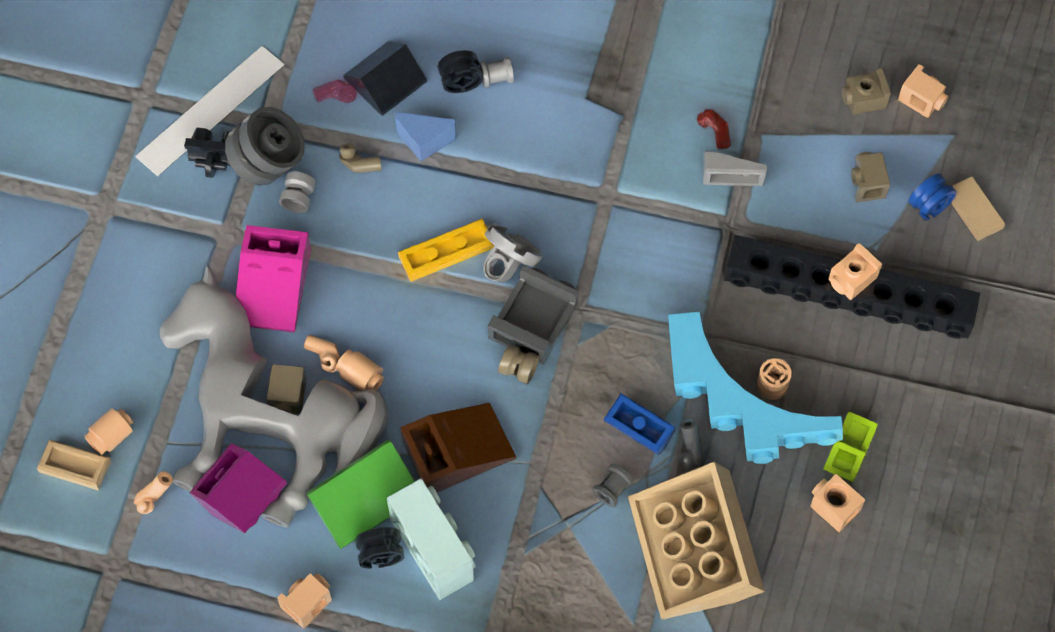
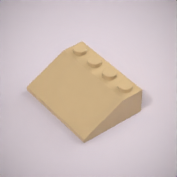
[628,462,765,620]

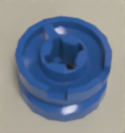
[908,173,957,221]

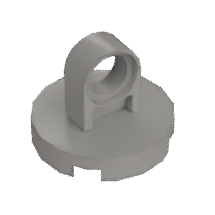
[483,223,543,282]

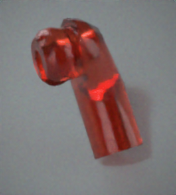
[697,109,731,149]

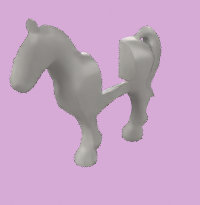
[159,266,388,528]

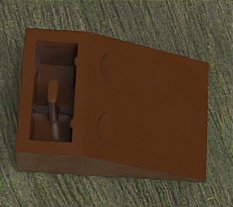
[400,403,516,493]

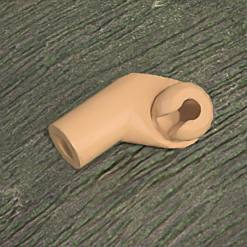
[304,334,341,373]
[134,471,173,514]

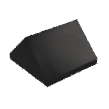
[343,42,427,116]

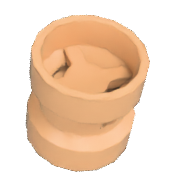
[757,358,792,400]

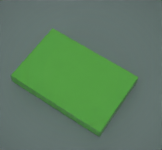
[306,440,415,549]

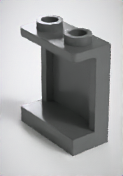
[488,266,579,365]

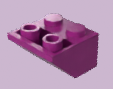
[189,443,287,533]

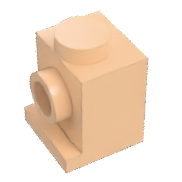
[898,64,949,118]
[829,243,882,300]
[277,573,332,629]

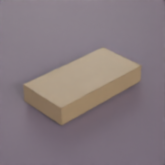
[951,176,1005,241]
[37,440,111,490]

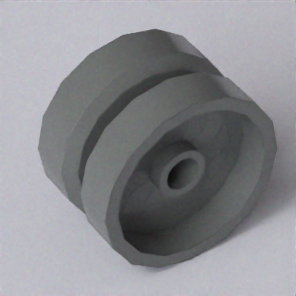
[225,107,304,186]

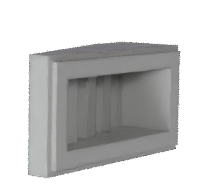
[703,151,767,186]

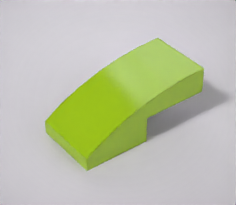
[823,411,878,482]

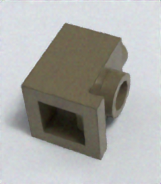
[841,68,891,115]
[851,152,890,203]

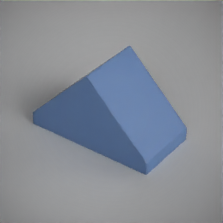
[395,112,456,161]

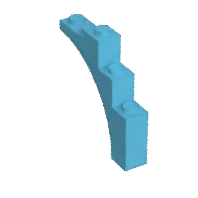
[668,312,843,464]

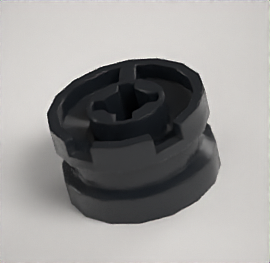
[437,50,483,94]
[355,527,405,569]

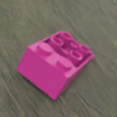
[236,225,311,332]

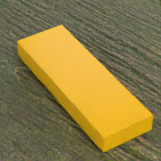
[398,218,494,282]

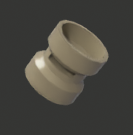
[498,344,540,385]

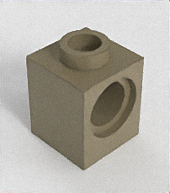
[266,364,307,414]

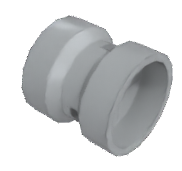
[279,171,316,213]

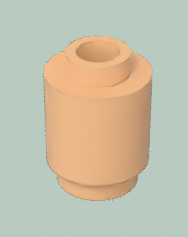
[335,349,384,391]
[84,408,133,455]

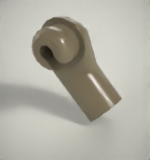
[339,143,381,173]

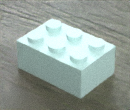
[387,479,476,600]

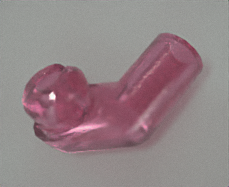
[312,79,357,103]

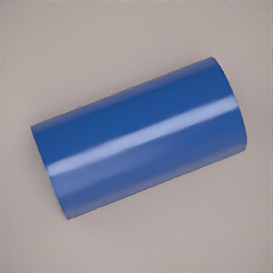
[604,393,675,455]

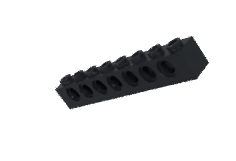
[724,235,980,339]

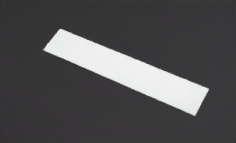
[135,46,285,176]

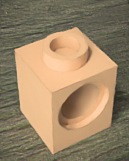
[810,474,865,532]

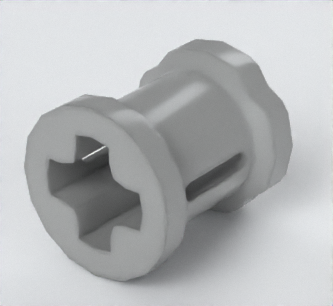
[479,57,514,88]

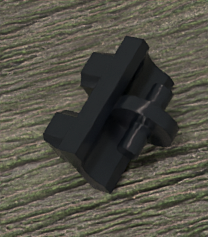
[184,127,230,178]

